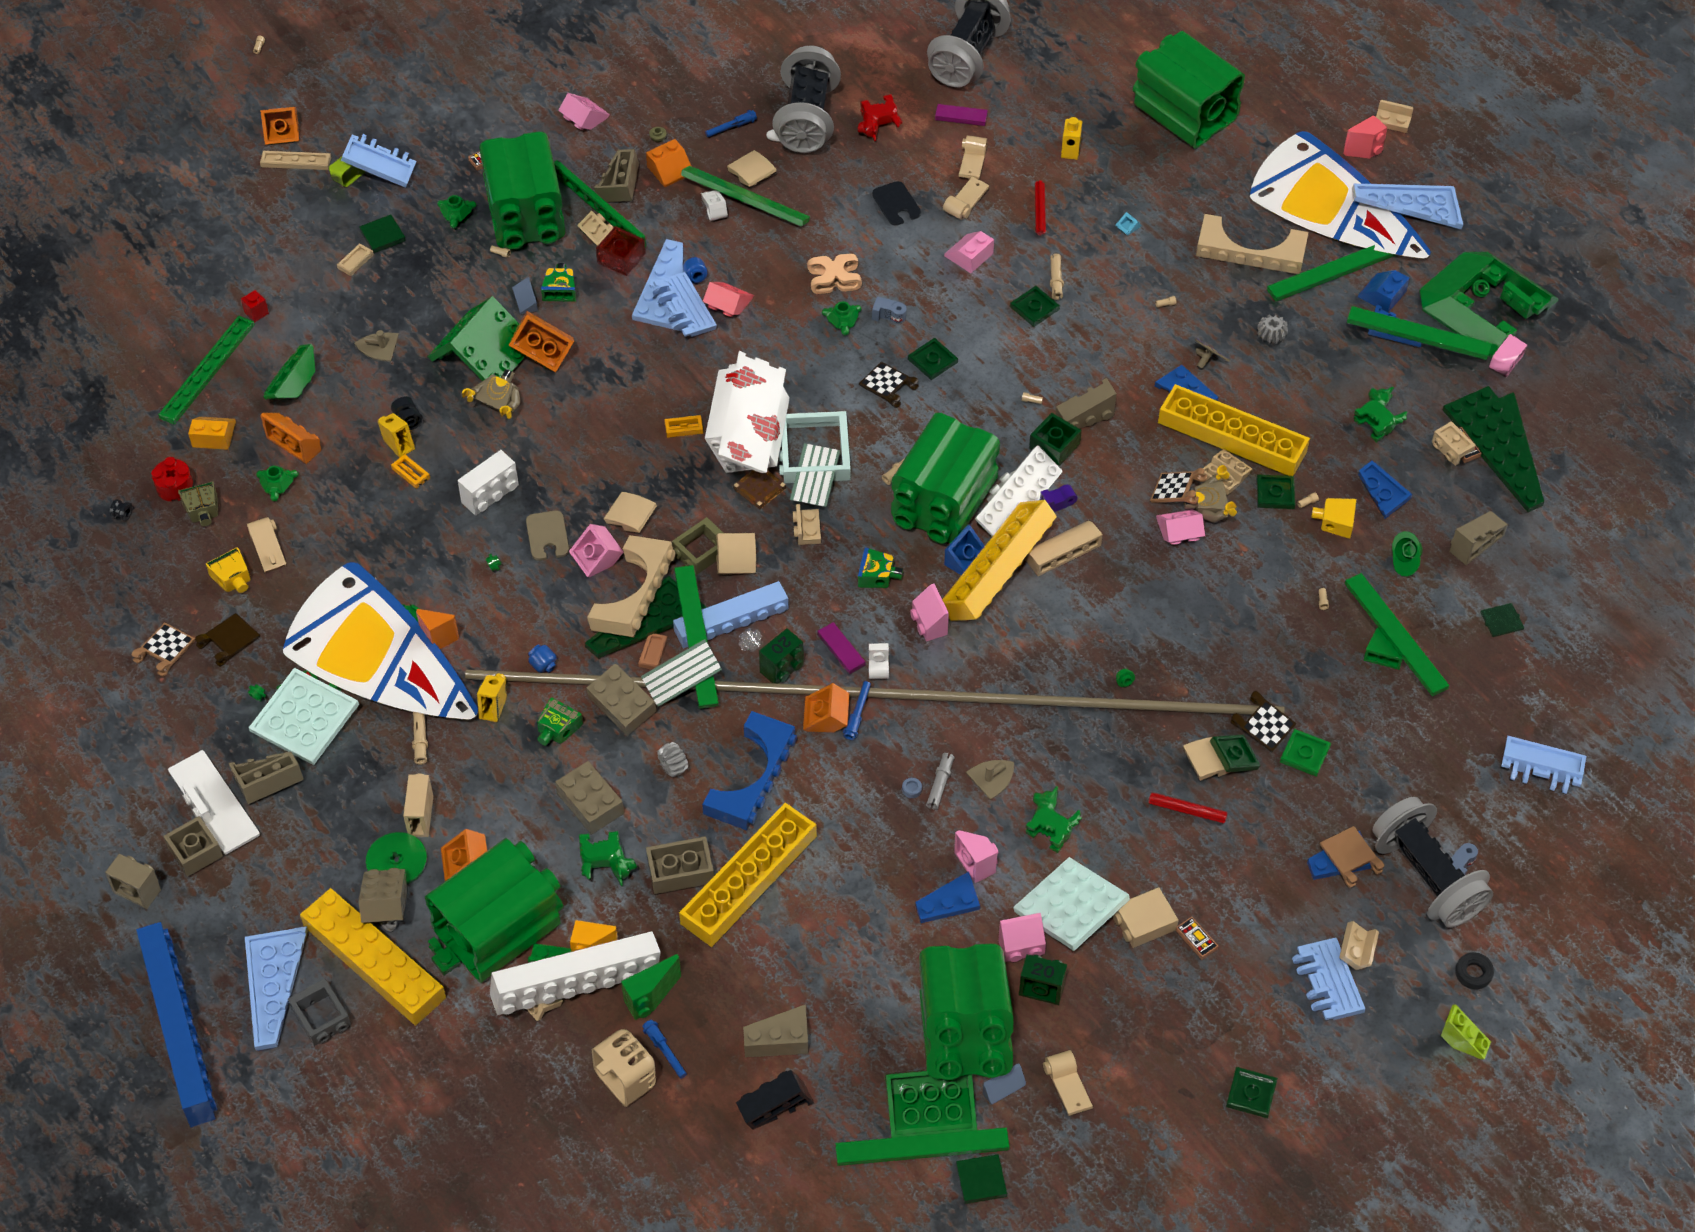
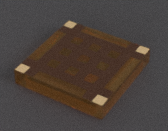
[733,470,786,510]

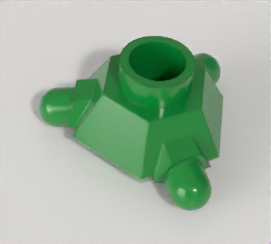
[437,195,477,228]
[822,301,862,336]
[256,466,298,502]

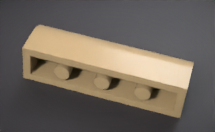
[1024,521,1102,576]

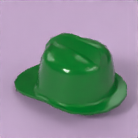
[1392,531,1423,577]

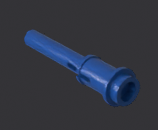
[705,110,757,137]
[843,681,871,740]
[642,1020,687,1079]

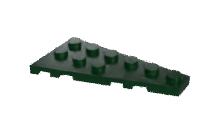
[585,576,707,658]

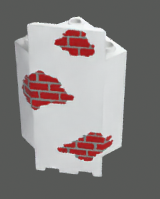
[705,351,790,473]

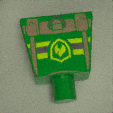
[537,697,583,746]

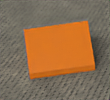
[416,609,459,649]

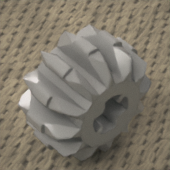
[1257,314,1288,344]
[657,742,688,777]

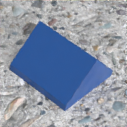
[944,525,985,575]

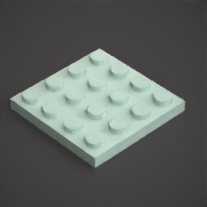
[249,668,359,765]
[1014,857,1130,951]

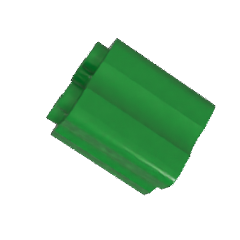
[1133,31,1245,149]
[479,132,565,249]
[891,413,1000,543]
[425,838,564,983]
[919,944,1013,1080]

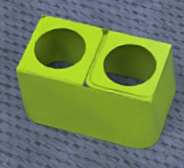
[329,157,366,187]

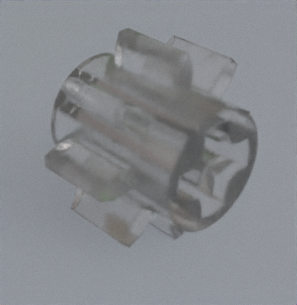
[738,628,763,652]

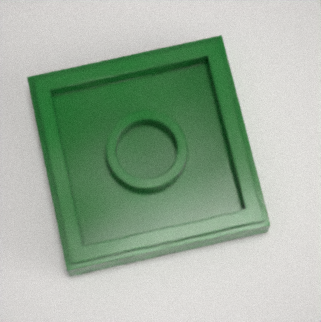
[1280,729,1331,777]

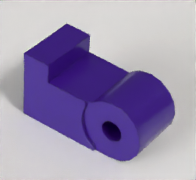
[1040,484,1078,512]

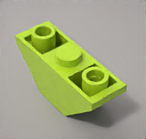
[1441,1004,1491,1059]

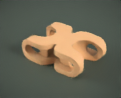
[807,254,862,294]

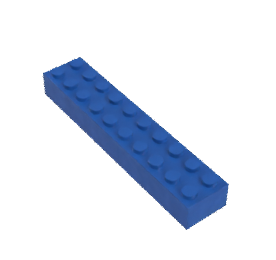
[136,922,217,1128]

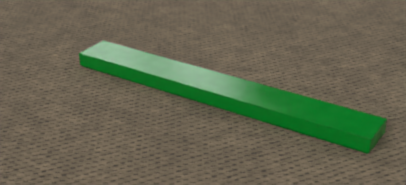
[554,160,646,251]
[681,166,810,226]
[1267,245,1396,302]
[1347,306,1492,360]
[158,315,255,425]
[674,565,719,709]
[1345,573,1449,697]
[835,1127,1010,1166]

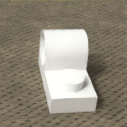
[701,190,728,221]
[869,643,889,679]

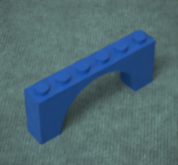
[702,711,797,830]

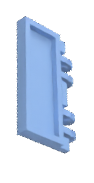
[341,134,416,188]
[651,272,717,337]
[1501,736,1586,794]
[1292,937,1365,1020]

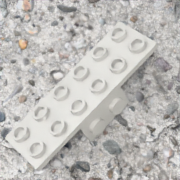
[975,446,1062,536]
[168,750,260,855]

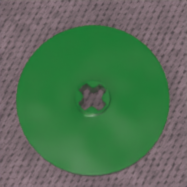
[366,832,427,884]

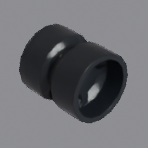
[391,396,422,431]

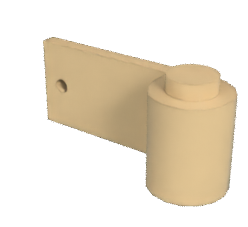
[959,136,988,179]
[943,177,989,220]
[247,517,287,573]
[1043,1050,1093,1116]

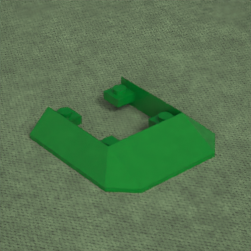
[1419,252,1559,358]

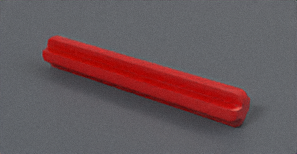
[1035,180,1046,236]
[1149,792,1227,823]

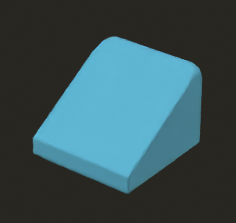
[1115,212,1142,236]

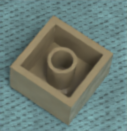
[163,816,223,877]
[105,854,161,909]

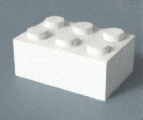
[457,450,519,516]

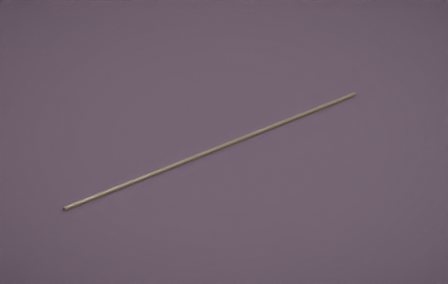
[465,670,1285,715]

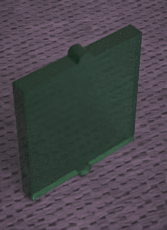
[1480,603,1524,637]

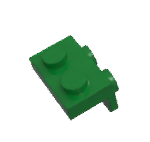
[1500,281,1535,319]

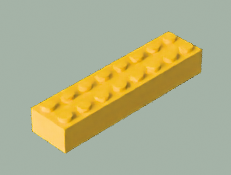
[1158,384,1310,476]
[942,500,1057,621]
[679,802,817,947]
[300,888,446,1026]

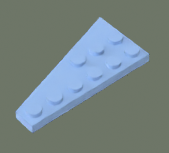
[1352,183,1463,229]
[632,239,683,331]
[245,926,308,1051]

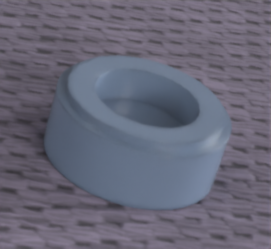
[902,778,922,798]

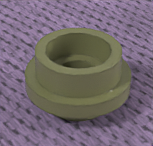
[649,127,666,142]

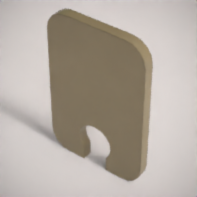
[526,511,569,561]

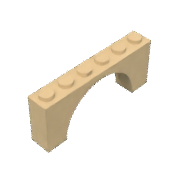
[1196,214,1308,274]
[587,535,675,637]

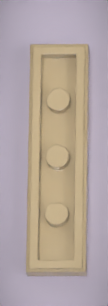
[260,151,331,170]

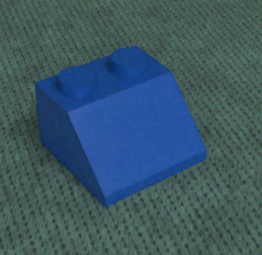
[1358,270,1410,313]

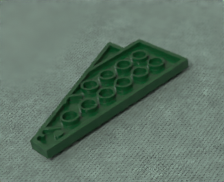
[1443,386,1544,512]

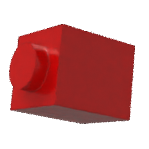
[241,290,269,323]

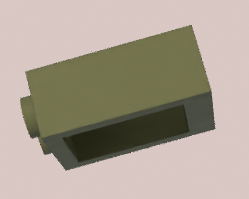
[672,517,723,575]

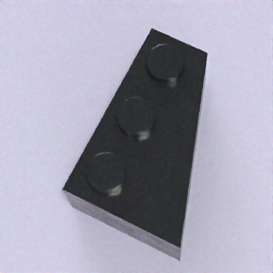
[736,1070,814,1130]

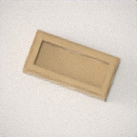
[337,243,374,276]

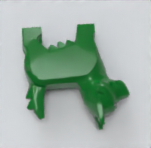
[1354,387,1408,443]
[1026,786,1082,853]
[579,831,637,886]

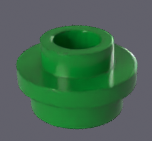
[1472,279,1490,297]
[486,553,502,572]
[1116,669,1135,687]
[247,684,266,701]

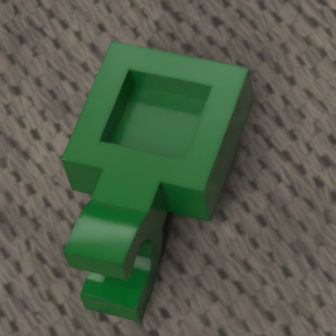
[428,936,461,976]

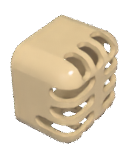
[592,1029,656,1107]

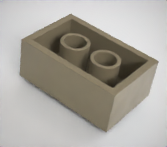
[586,663,656,736]
[555,761,624,835]
[646,836,714,894]
[359,868,408,923]

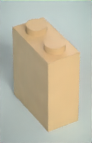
[403,773,433,837]
[1113,887,1178,948]

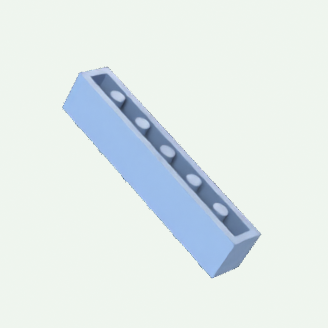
[673,581,789,648]

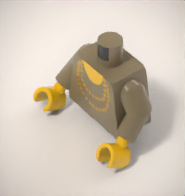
[462,369,520,419]
[1184,465,1237,523]

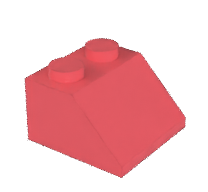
[1343,115,1387,159]
[703,282,754,317]

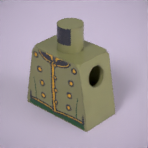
[178,482,218,526]

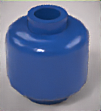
[683,257,707,283]
[528,644,557,673]

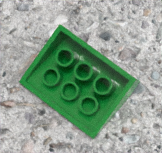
[884,1070,977,1138]

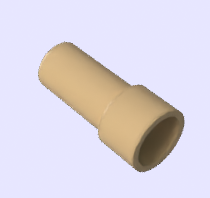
[253,36,265,54]
[490,245,511,258]
[1155,296,1176,308]
[1022,392,1043,404]
[1297,492,1319,508]
[1319,588,1329,610]

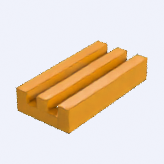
[665,415,703,438]
[391,454,430,489]

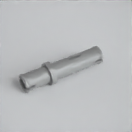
[926,753,955,810]

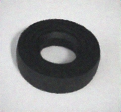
[1455,952,1494,989]

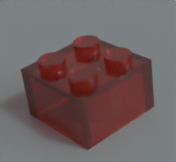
[596,226,646,276]

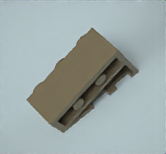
[594,149,639,202]
[1055,378,1117,429]
[1449,511,1508,565]
[229,752,304,804]
[743,1004,808,1057]

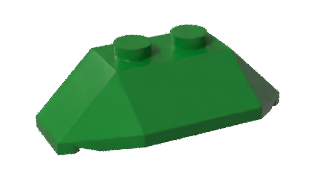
[263,344,315,399]

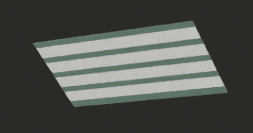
[790,443,840,507]
[641,639,722,707]

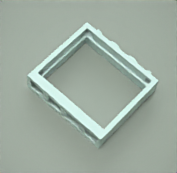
[779,411,850,483]

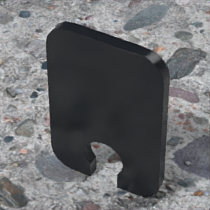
[872,181,921,226]

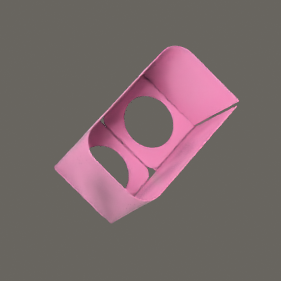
[1489,334,1527,377]

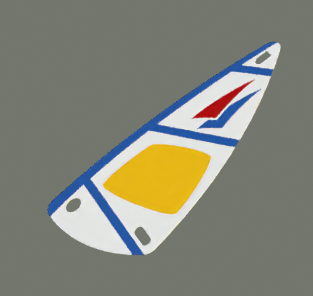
[1250,131,1431,258]
[283,562,478,719]

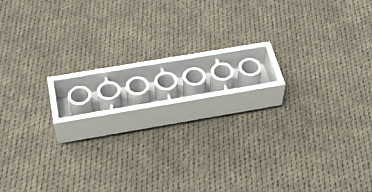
[490,931,660,1015]

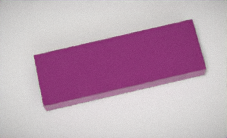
[935,104,988,126]
[817,622,866,674]

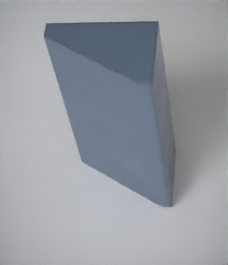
[512,277,538,315]
[983,1064,1026,1104]

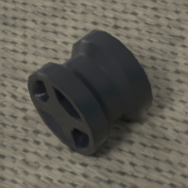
[110,499,132,521]

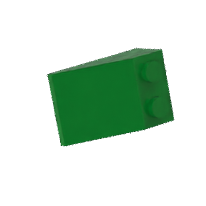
[621,954,681,1020]

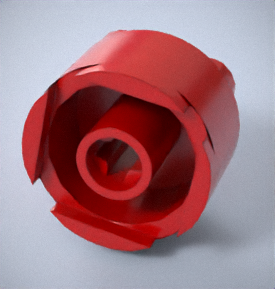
[151,457,193,502]

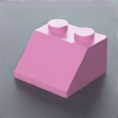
[558,93,610,130]
[944,231,994,273]
[1156,509,1205,544]
[569,524,624,577]
[910,584,949,642]
[954,830,998,883]
[998,913,1046,962]

